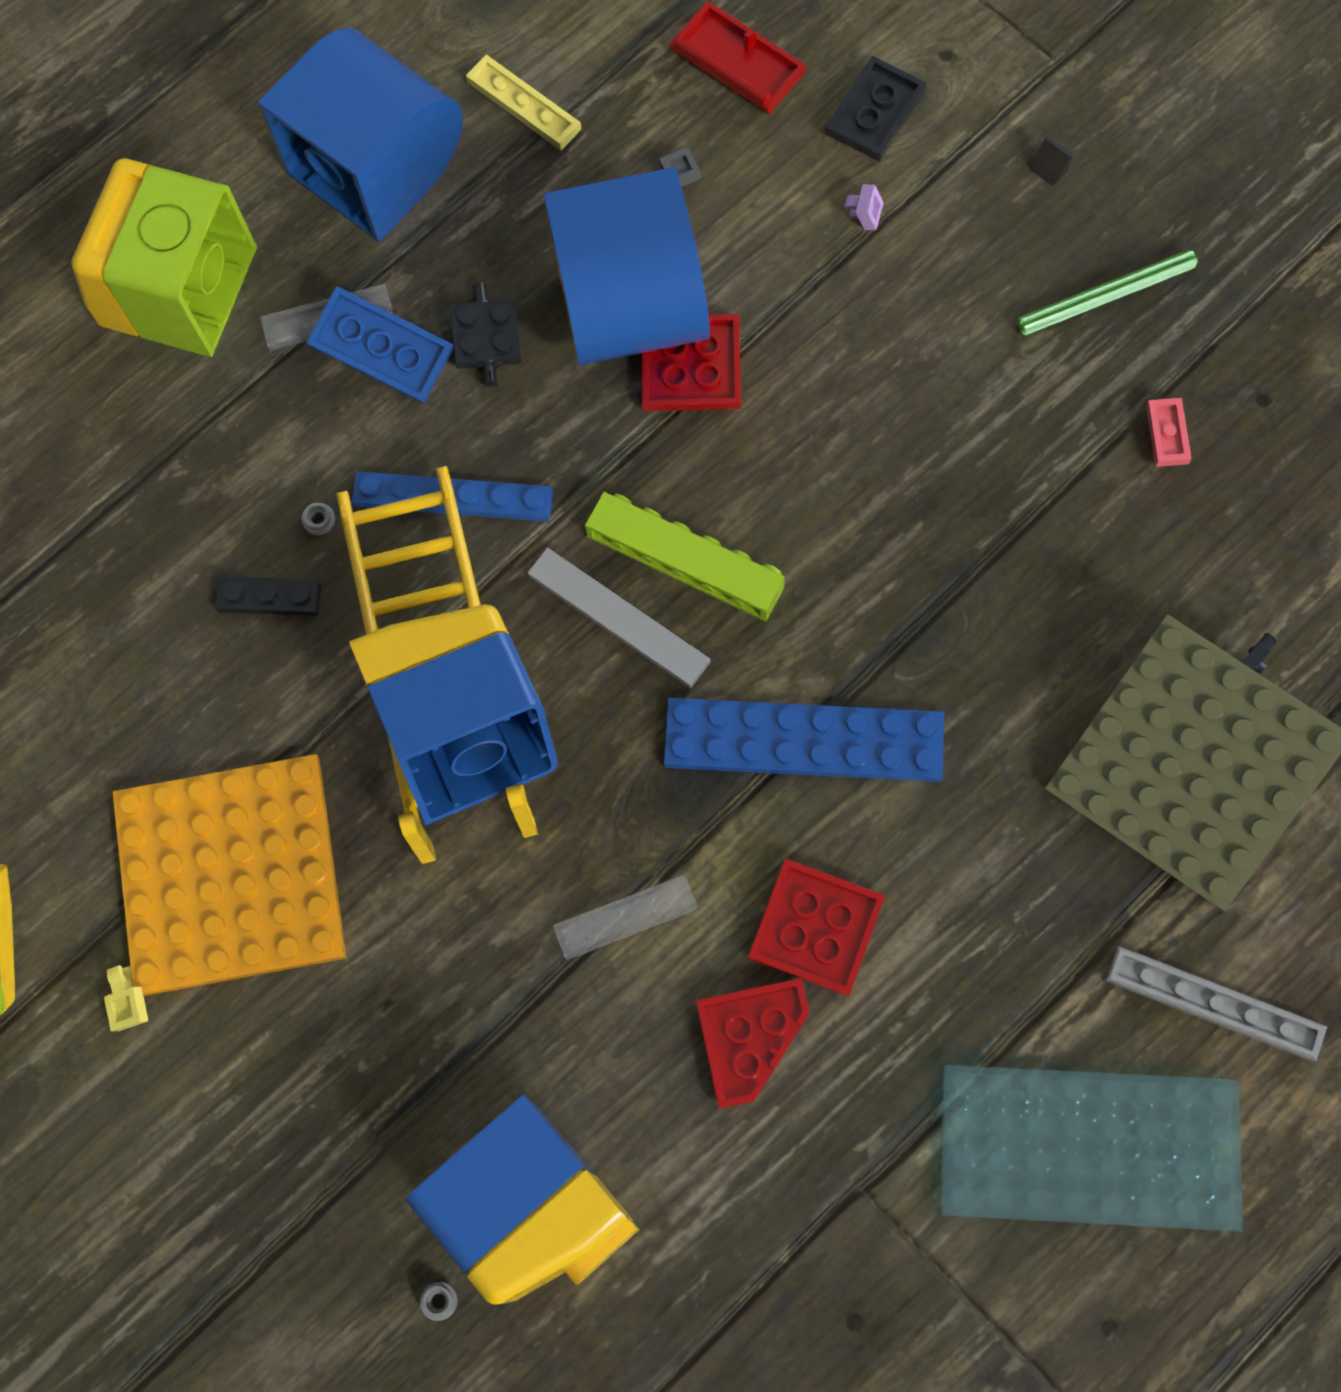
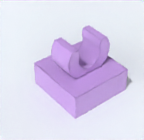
[844,184,883,230]

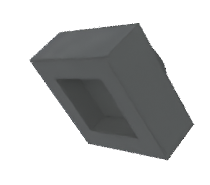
[659,147,701,187]

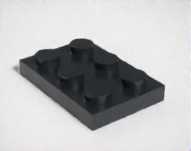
[825,56,927,162]

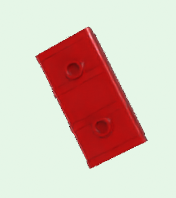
[670,1,807,115]

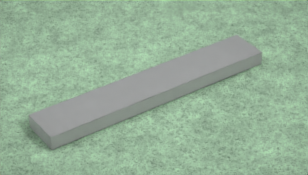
[527,547,711,689]
[1105,946,1327,1062]

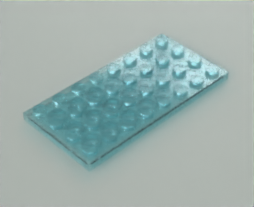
[941,1065,1243,1232]

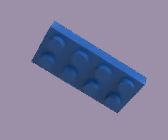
[307,286,454,404]

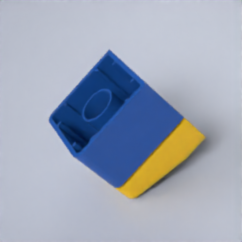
[349,604,558,825]
[405,1095,640,1305]

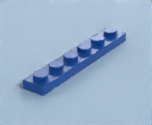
[352,471,553,522]

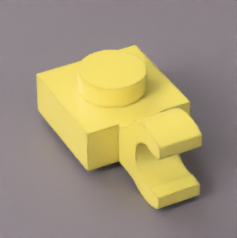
[104,965,148,1031]

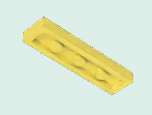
[466,55,581,151]

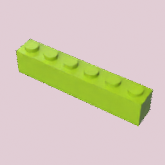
[585,492,785,622]

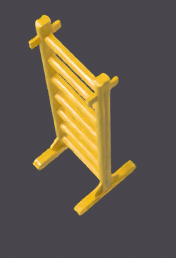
[336,466,538,864]

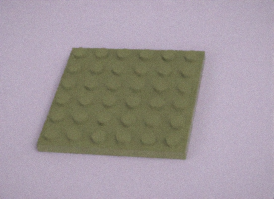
[1045,614,1341,912]

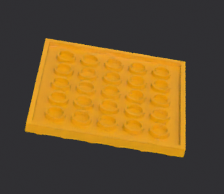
[113,754,347,996]

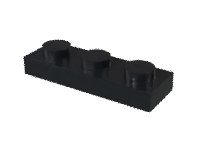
[215,577,321,616]

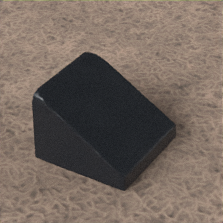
[1030,136,1073,185]

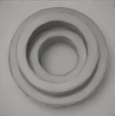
[302,503,335,535]
[420,1282,458,1321]

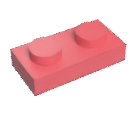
[1146,398,1192,467]

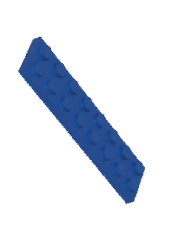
[664,698,944,782]

